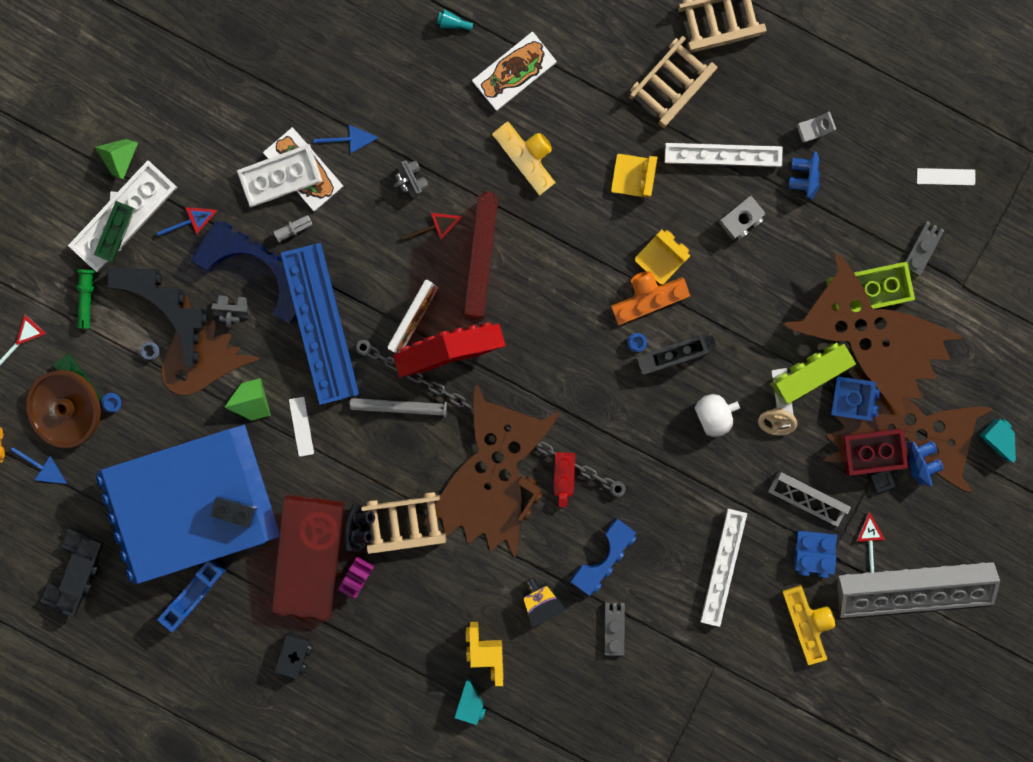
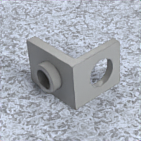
[796,112,836,142]

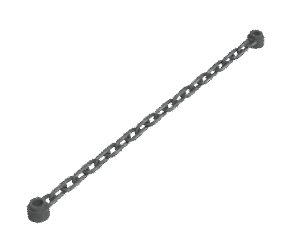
[356,340,626,497]

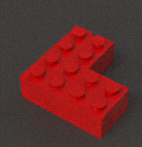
[393,322,506,378]

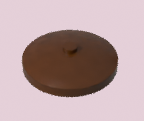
[26,370,101,448]

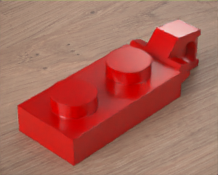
[554,452,576,507]

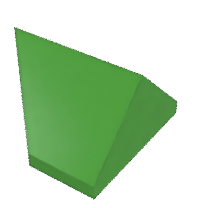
[95,139,138,179]
[225,378,271,421]

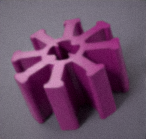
[338,557,374,600]

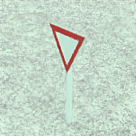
[0,315,46,365]

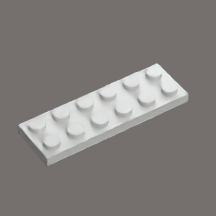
[68,160,178,273]

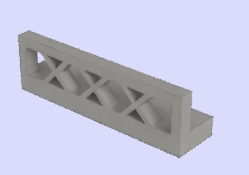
[768,471,851,527]

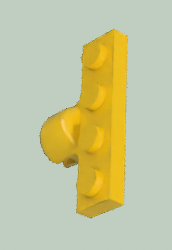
[492,122,556,196]
[783,585,835,665]

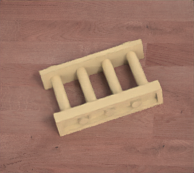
[678,0,767,53]
[629,36,718,128]
[361,492,447,554]

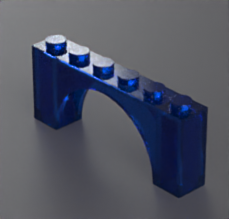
[191,220,297,324]

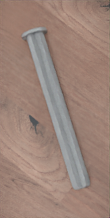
[350,398,447,417]

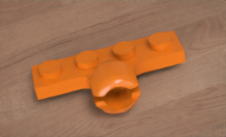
[611,271,690,325]

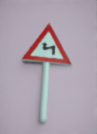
[857,512,885,573]

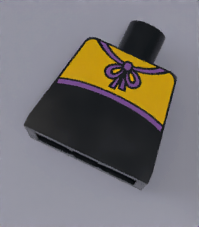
[523,577,566,627]

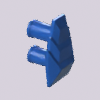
[789,151,820,200]
[907,441,943,486]

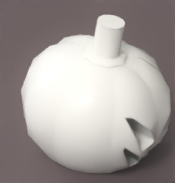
[695,394,740,437]

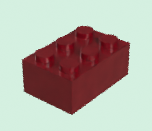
[840,428,908,476]

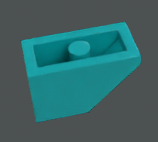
[979,419,1016,463]
[455,677,486,725]

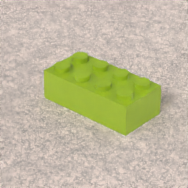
[826,262,915,312]
[770,343,856,404]

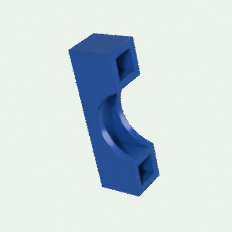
[570,518,636,596]
[157,559,226,633]

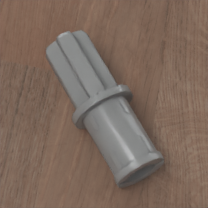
[274,216,313,243]

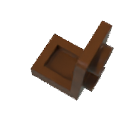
[517,475,542,522]

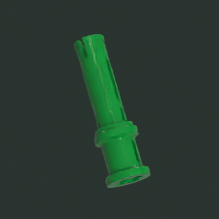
[76,269,95,329]

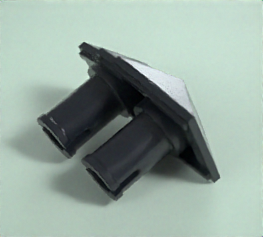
[344,504,375,553]

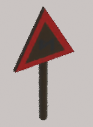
[401,213,463,240]

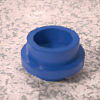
[627,333,647,352]
[101,393,122,412]

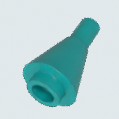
[436,9,473,31]

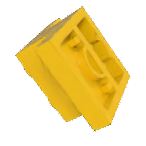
[466,622,503,686]

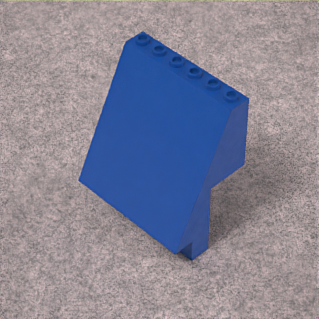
[96,425,280,585]

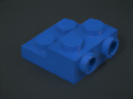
[831,377,881,421]
[793,530,837,578]

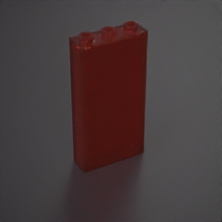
[464,192,499,318]
[272,494,345,621]

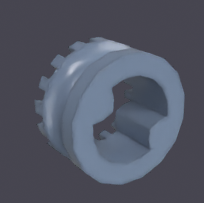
[140,342,160,360]

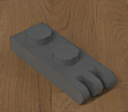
[905,221,944,276]
[604,602,625,655]

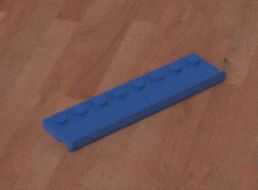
[280,243,359,405]

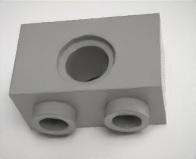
[719,196,766,240]

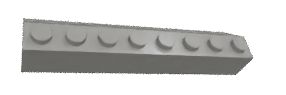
[837,562,1000,618]

